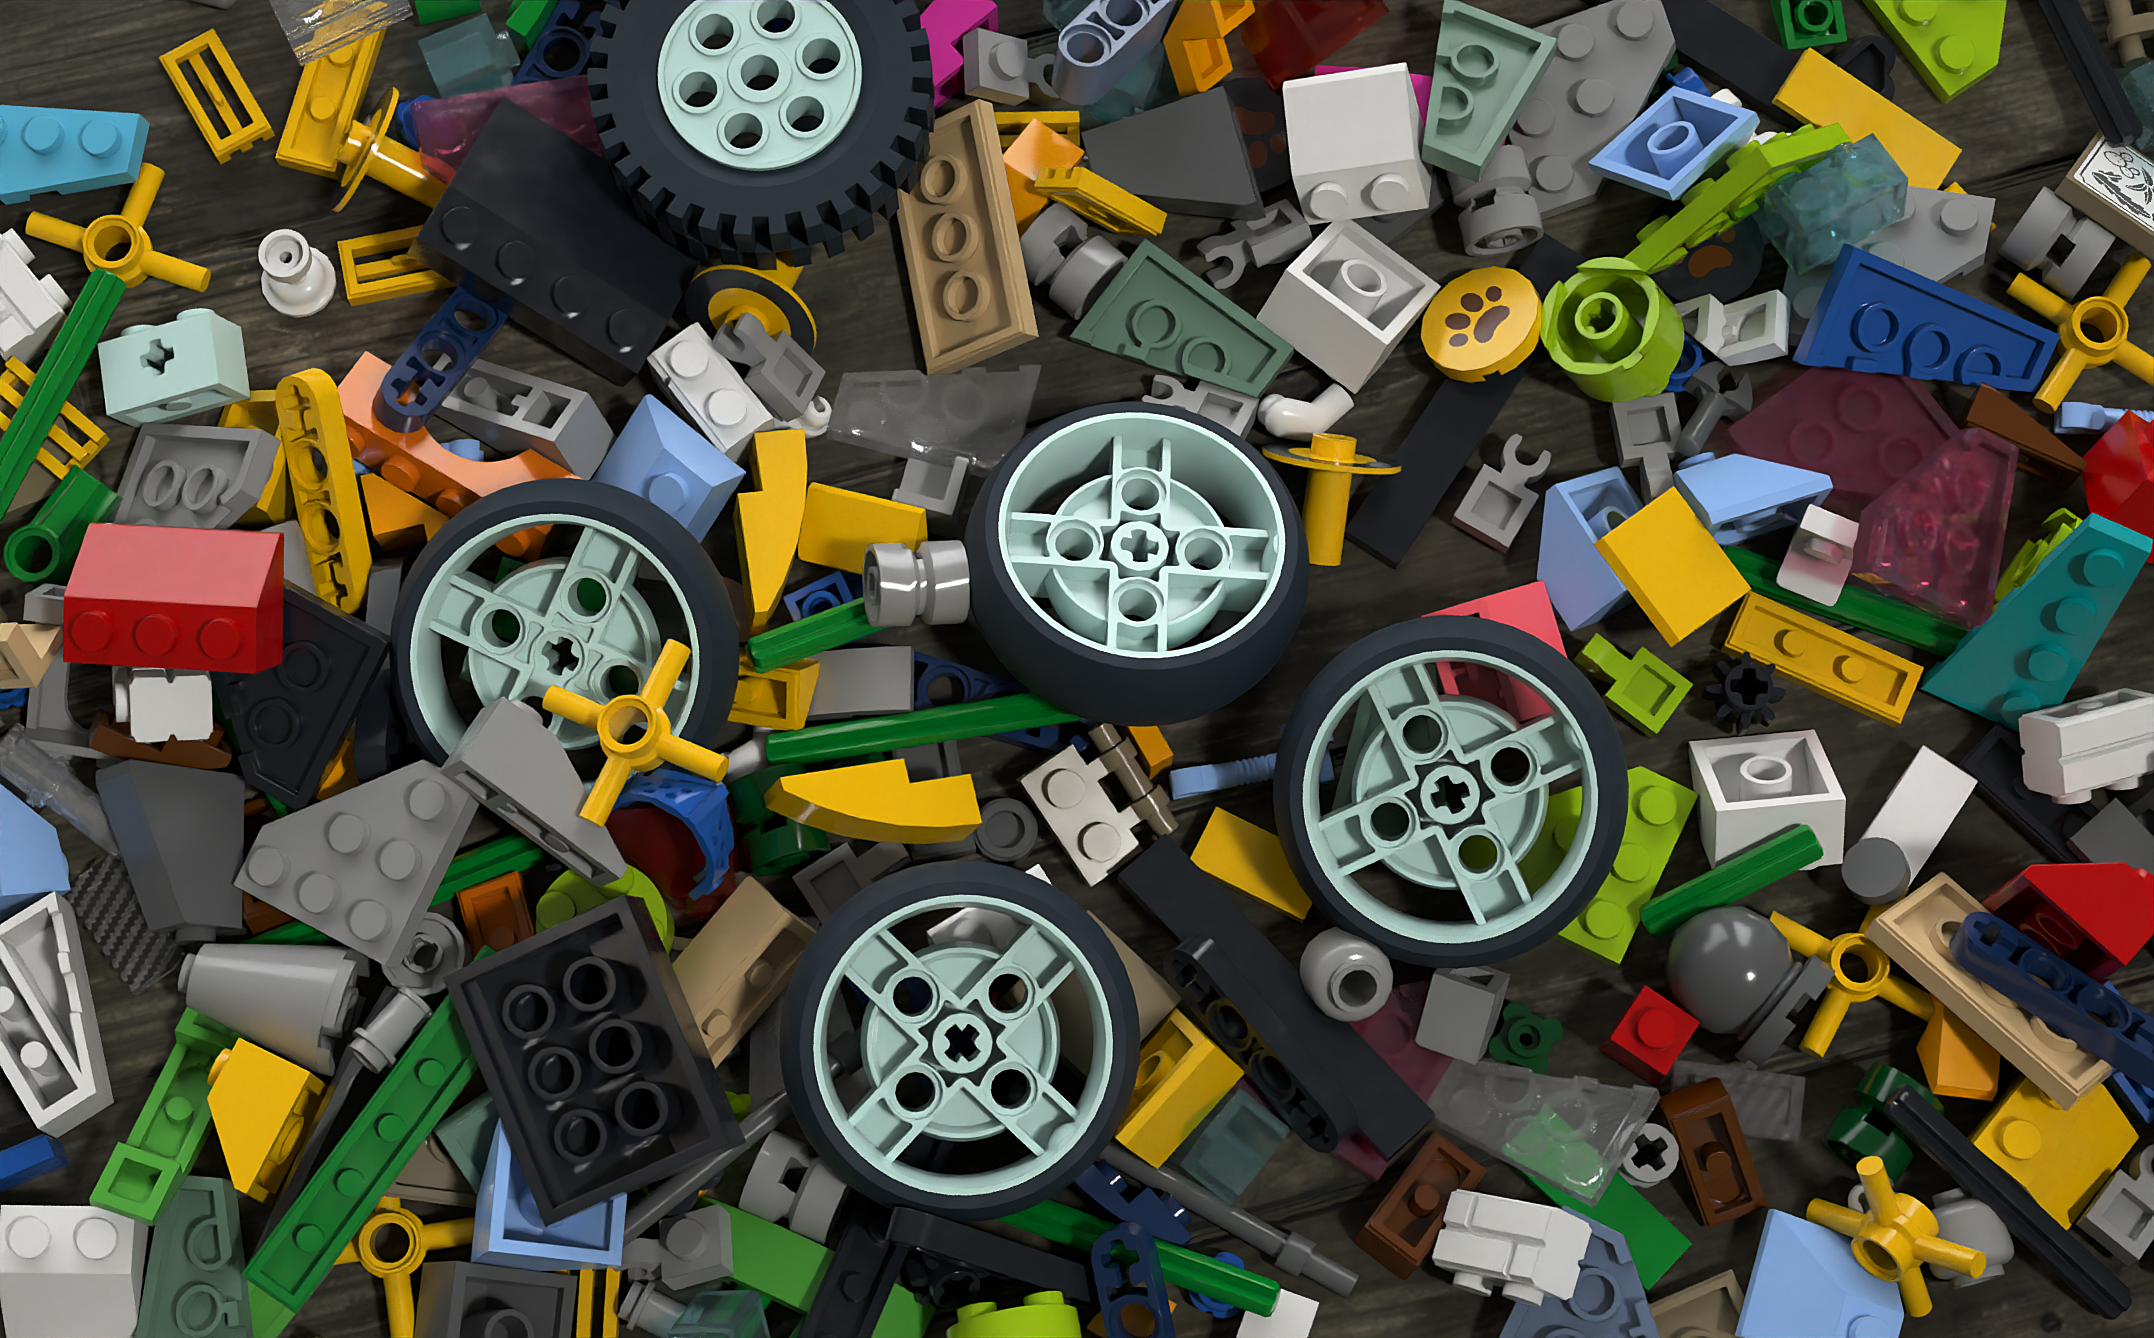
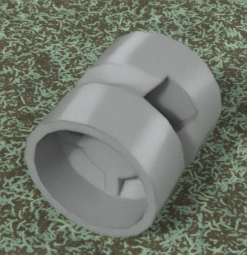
[1446,145,1544,257]
[1997,186,2117,301]
[1020,202,1128,320]
[862,540,970,628]
[381,912,474,1010]
[739,1130,852,1245]

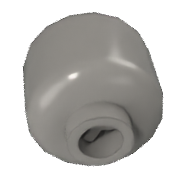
[1300,927,1393,1021]
[1928,1187,2014,1289]

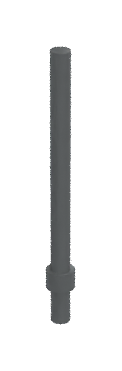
[592,1004,898,1271]
[1007,1081,1359,1299]

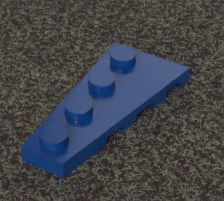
[1792,243,2060,393]

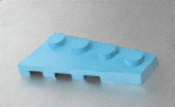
[0,105,150,205]

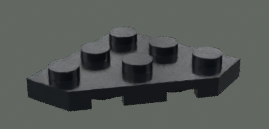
[210,578,392,811]

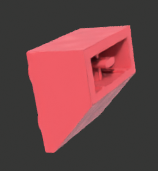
[1421,580,1567,722]

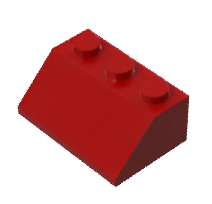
[63,522,284,674]
[1980,862,2154,982]

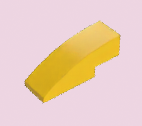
[733,428,807,635]
[763,758,982,844]

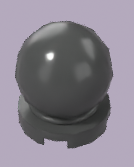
[1664,906,1835,1072]

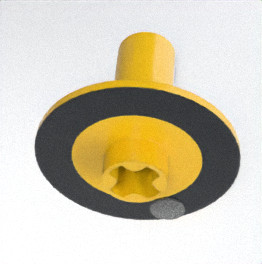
[330,86,456,212]
[685,250,817,370]
[1262,433,1402,566]

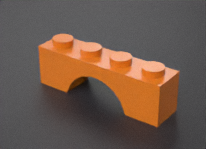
[337,351,581,562]

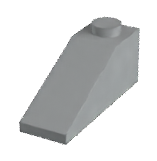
[419,353,617,480]
[439,697,628,888]

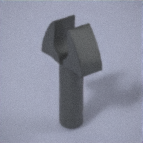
[1676,360,1753,457]

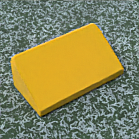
[798,482,928,575]
[687,647,820,731]

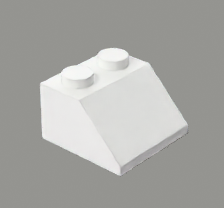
[1283,62,1433,225]
[1256,219,1441,394]
[1688,730,1846,870]
[0,1205,152,1338]

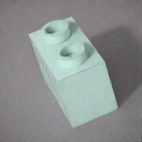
[98,308,251,429]

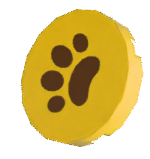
[1421,266,1543,383]

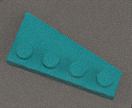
[1921,513,2153,733]

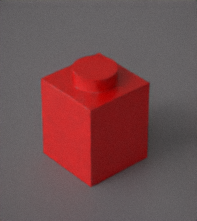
[1599,985,1700,1086]

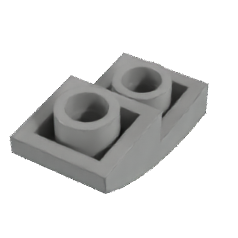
[806,646,914,721]

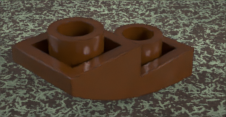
[88,708,233,769]

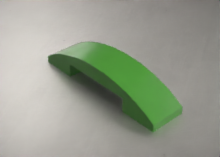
[89,1007,251,1226]
[692,1196,937,1338]

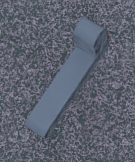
[1051,0,1184,106]

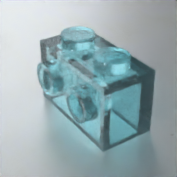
[1763,133,1908,277]

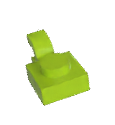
[1572,633,1693,738]

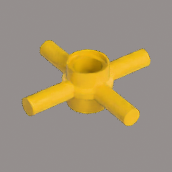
[25,163,211,293]
[2005,253,2154,414]
[542,639,729,829]
[1767,888,1935,1059]
[1806,1156,1986,1317]
[332,1196,475,1338]

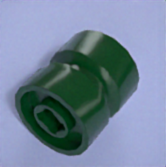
[726,763,831,877]
[1821,1062,1945,1187]

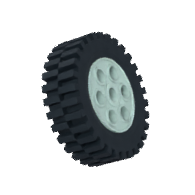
[587,0,935,270]

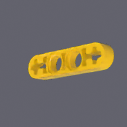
[275,368,372,614]

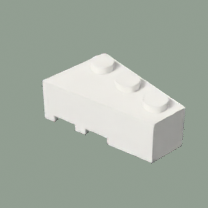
[0,891,114,1138]

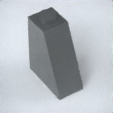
[1079,86,1266,221]
[96,759,245,947]

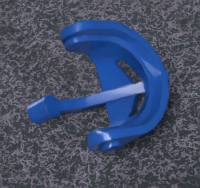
[610,768,734,901]

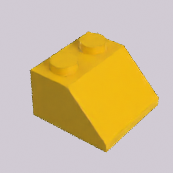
[207,1038,329,1208]
[1967,1071,2139,1231]

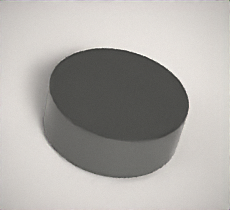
[973,798,1038,866]
[1841,837,1911,906]

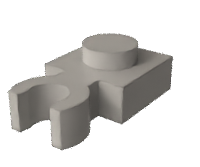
[963,28,1060,106]
[1142,375,1259,440]
[1451,433,1551,554]
[2076,1144,2154,1266]

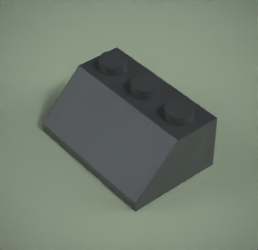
[414,1261,578,1338]

